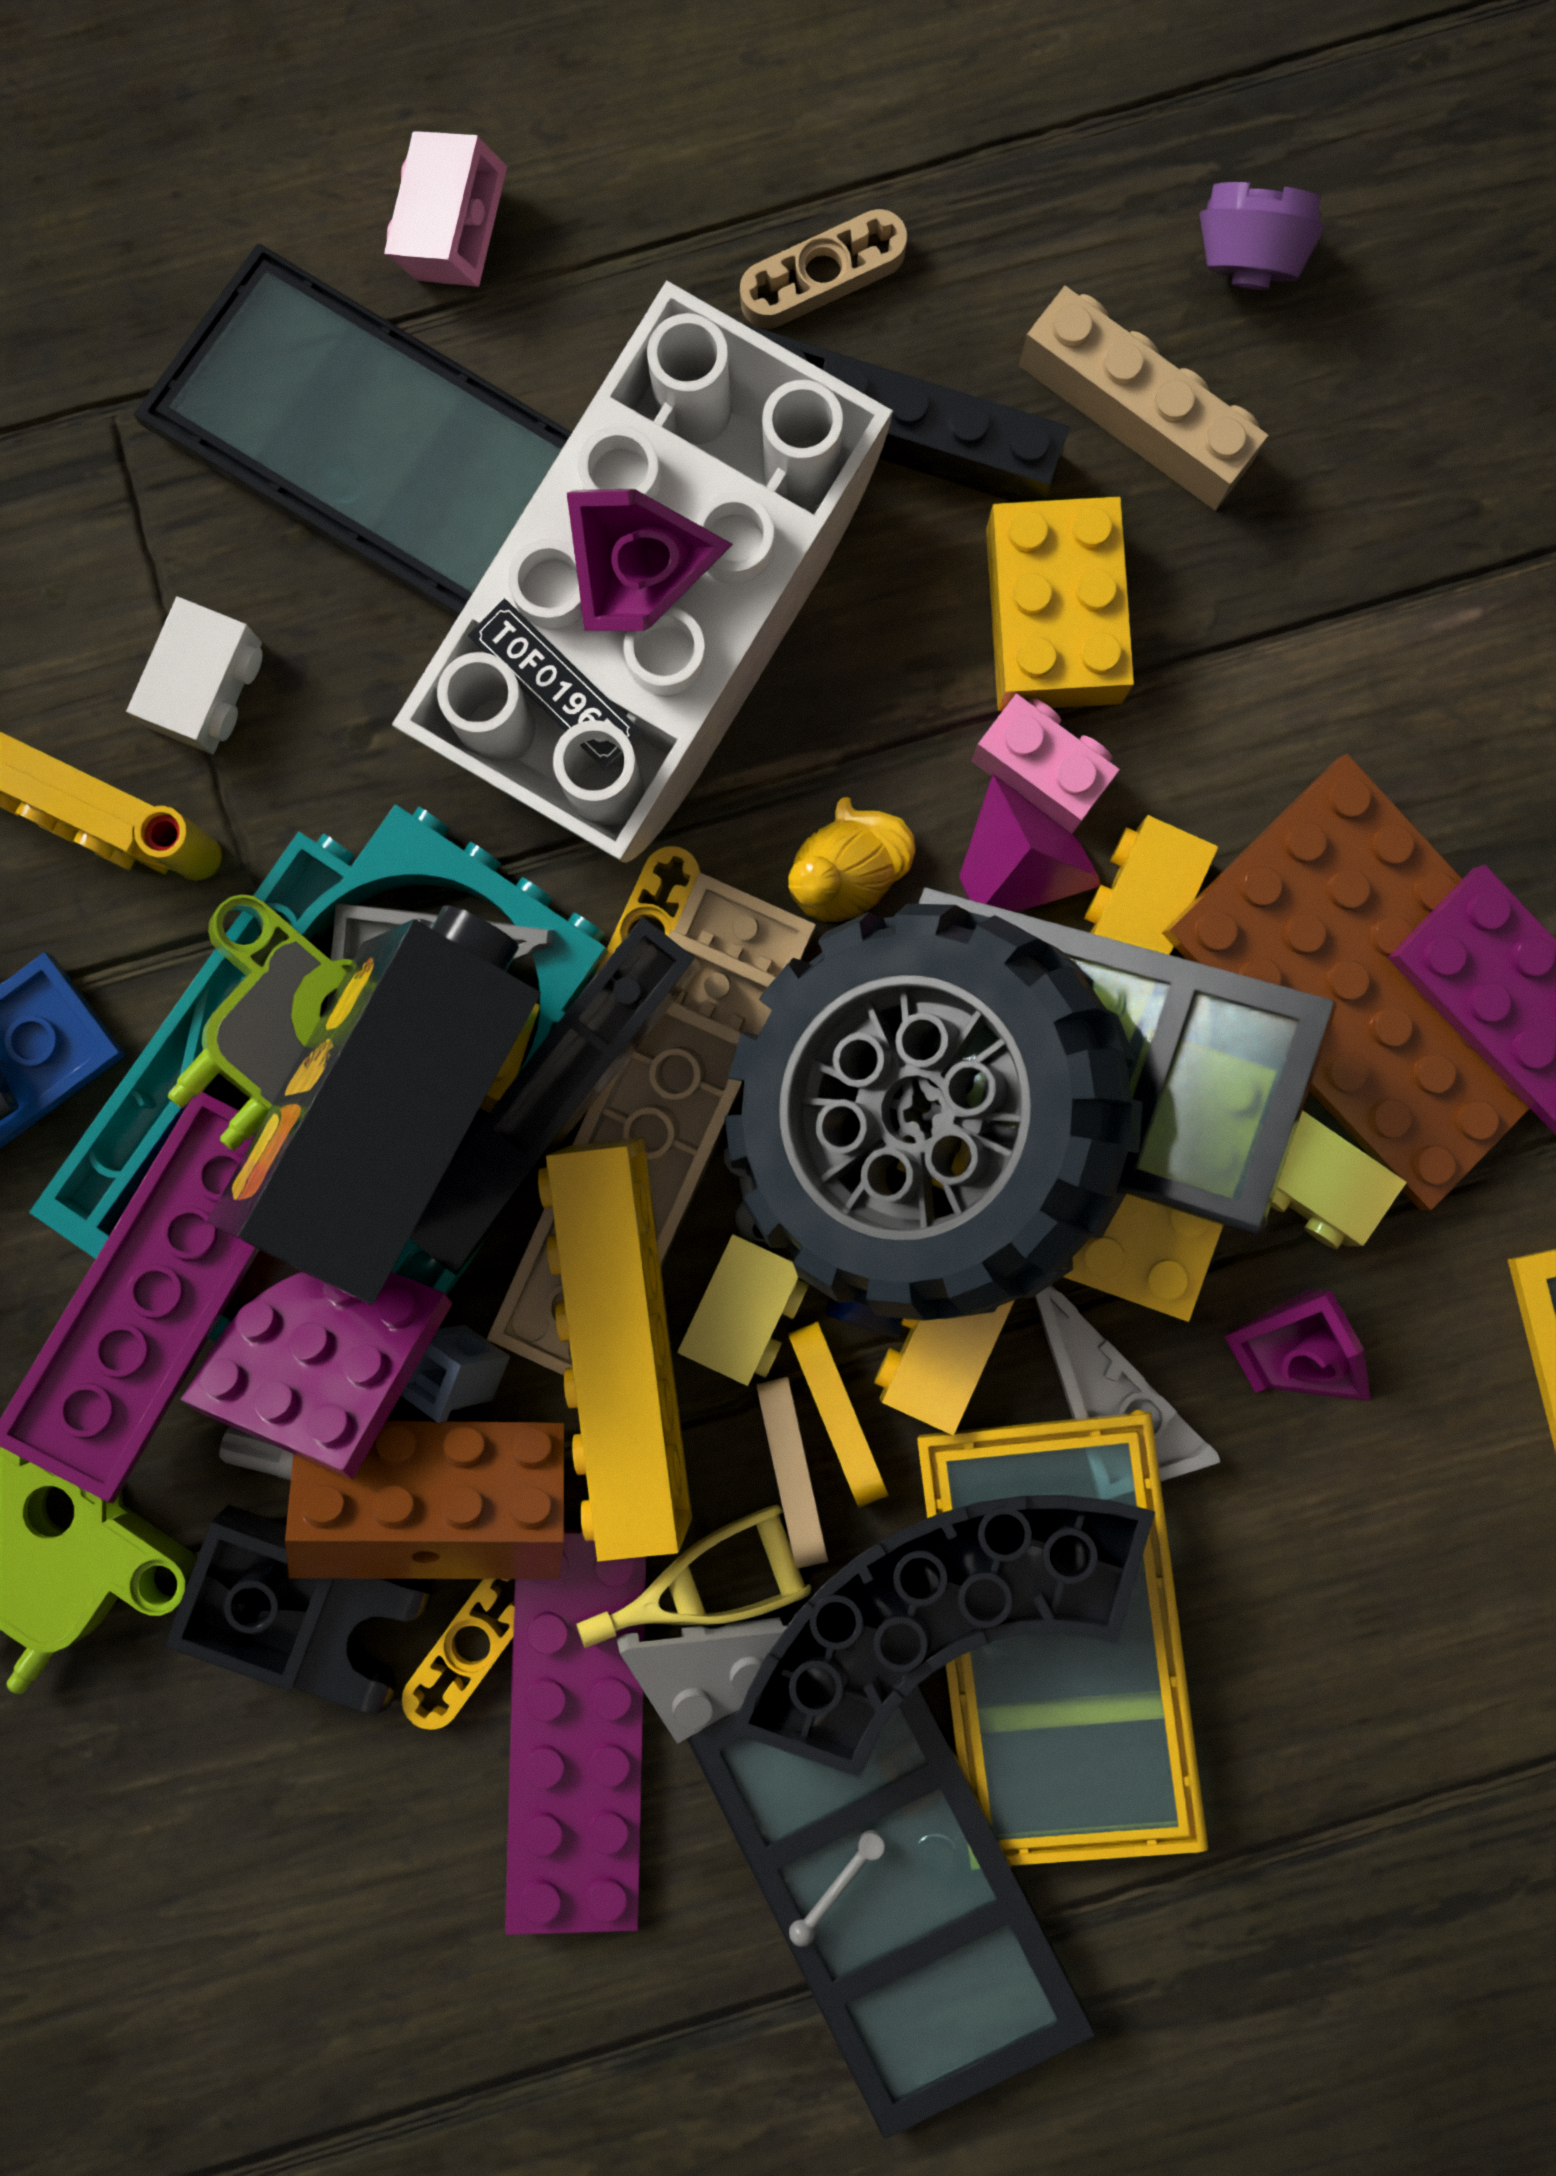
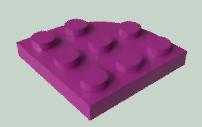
[181,1272,453,1480]

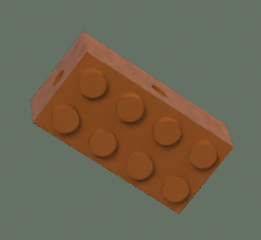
[285,1421,564,1579]

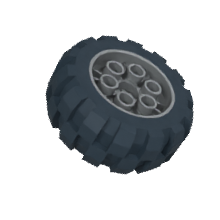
[725,904,1142,1321]

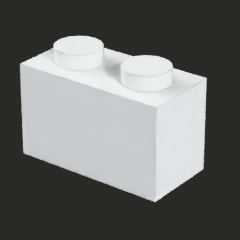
[126,596,262,755]

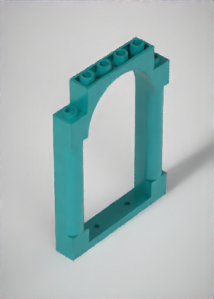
[29,804,608,1343]

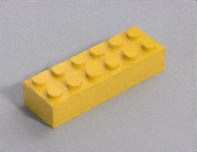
[538,1137,692,1562]

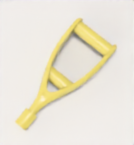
[576,1505,811,1649]

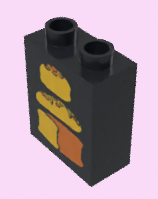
[207,905,541,1305]

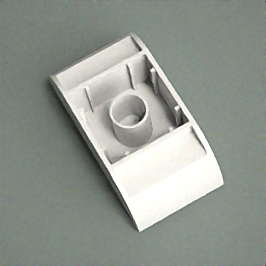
[392,280,893,863]

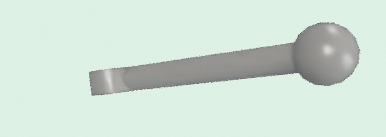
[789,1830,885,1947]

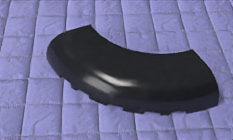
[732,1495,1155,1778]

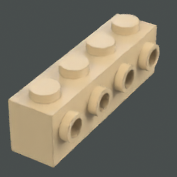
[1019,286,1268,511]

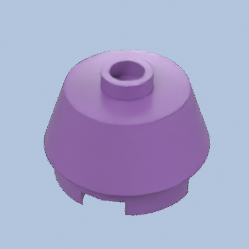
[1199,182,1326,290]

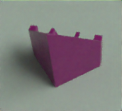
[566,489,733,631]
[959,773,1100,912]
[1224,1289,1371,1401]

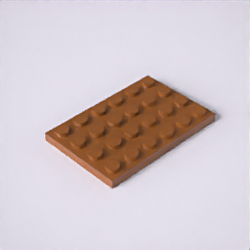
[1162,754,1530,1211]

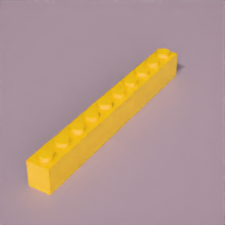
[874,815,1218,1436]

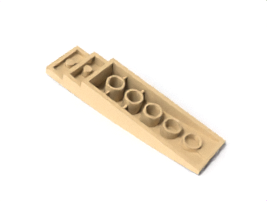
[486,873,817,1375]

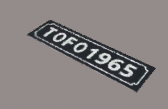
[467,598,641,769]

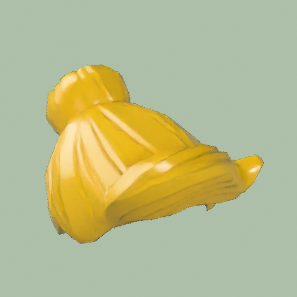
[788,797,916,923]

